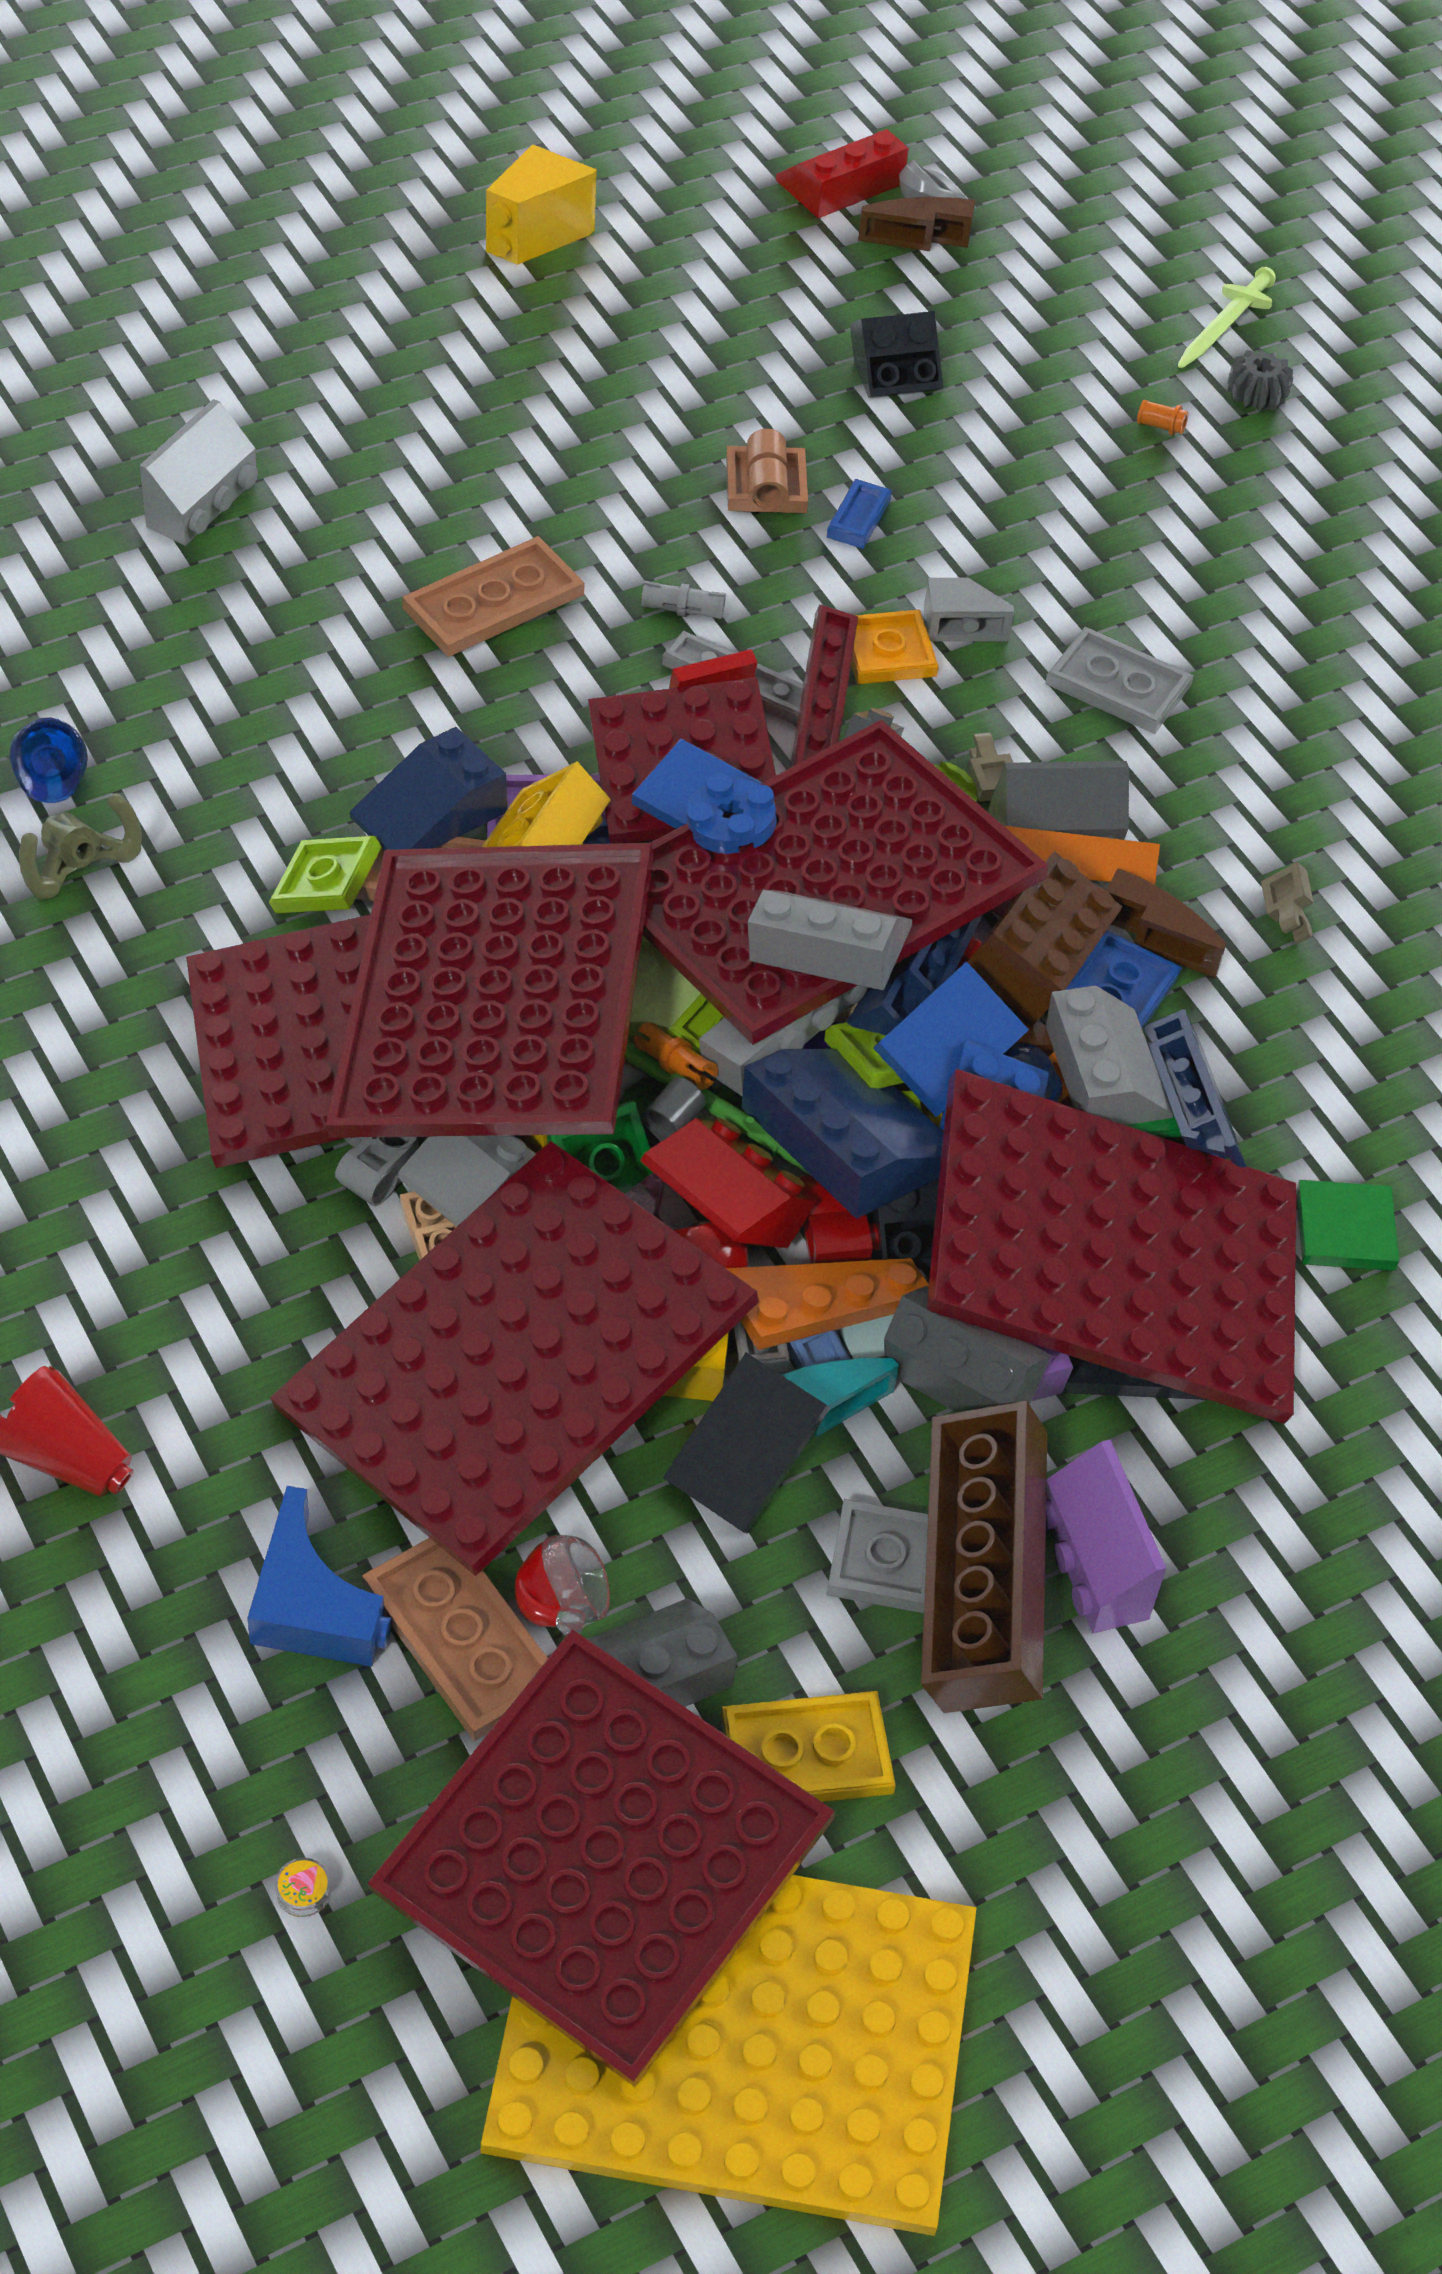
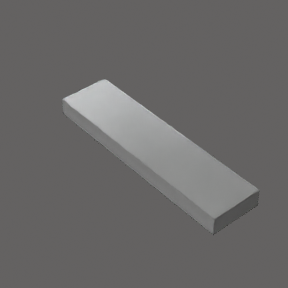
[662,631,803,725]

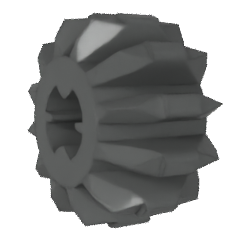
[1227,349,1294,412]

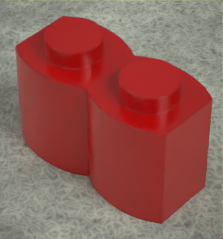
[799,1175,879,1264]

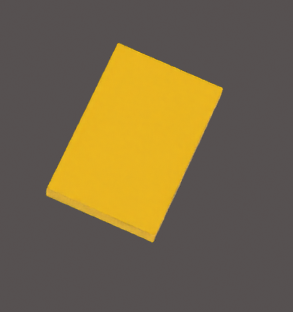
[721,1691,896,1802]

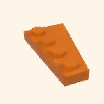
[726,1258,929,1350]

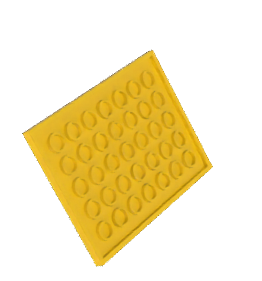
[480,1875,977,2236]

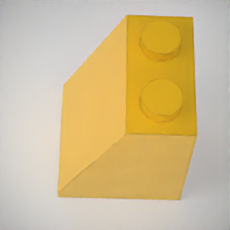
[486,144,597,265]

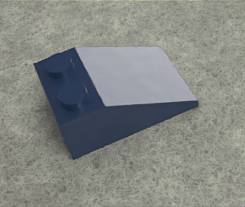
[350,727,508,851]

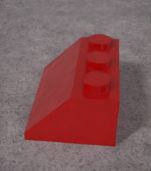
[776,129,909,219]
[640,1118,817,1249]

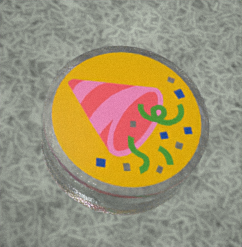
[275,1858,331,1917]

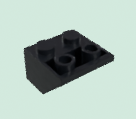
[850,311,943,397]
[867,1178,939,1268]

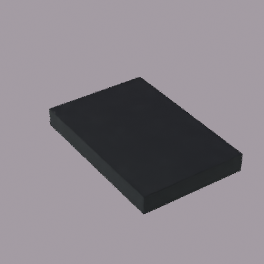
[663,1352,830,1534]

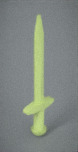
[1178,267,1276,368]

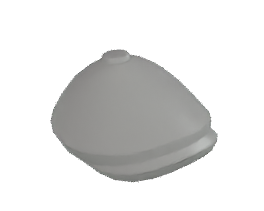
[899,159,966,199]

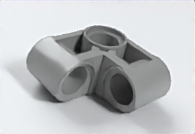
[335,1137,420,1206]

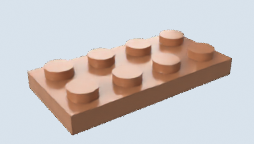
[402,536,585,657]
[362,1538,548,1741]

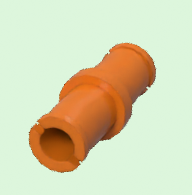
[634,1022,718,1090]

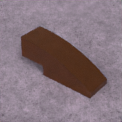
[858,197,975,251]
[1106,868,1226,978]

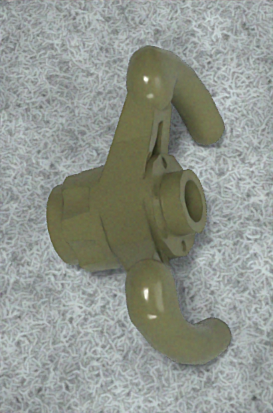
[19,793,142,900]

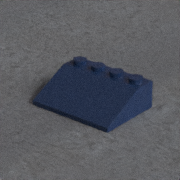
[742,1049,944,1219]

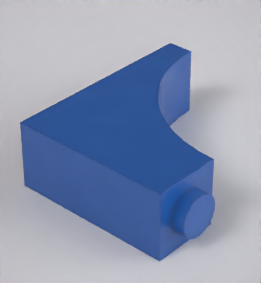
[247,1485,392,1667]

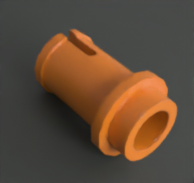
[1137,400,1189,436]

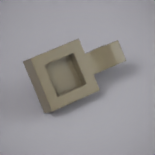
[967,732,1013,802]
[1261,862,1313,944]

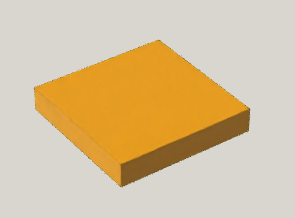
[851,609,939,684]

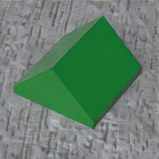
[547,1101,663,1201]

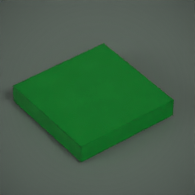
[1296,1180,1399,1271]

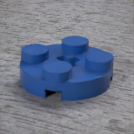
[686,773,776,854]

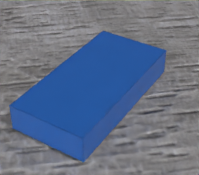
[827,479,892,549]

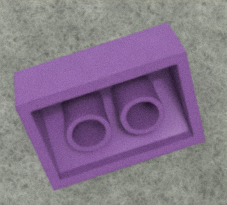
[1046,1440,1166,1634]

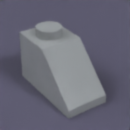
[924,578,1014,642]

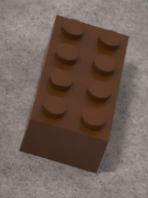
[967,851,1122,1025]

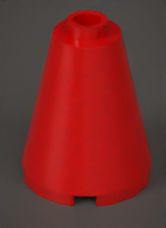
[0,1365,134,1497]

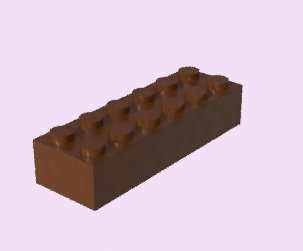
[921,1400,1047,1713]

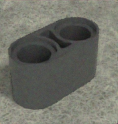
[640,1077,706,1149]

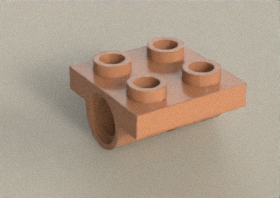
[726,429,808,513]

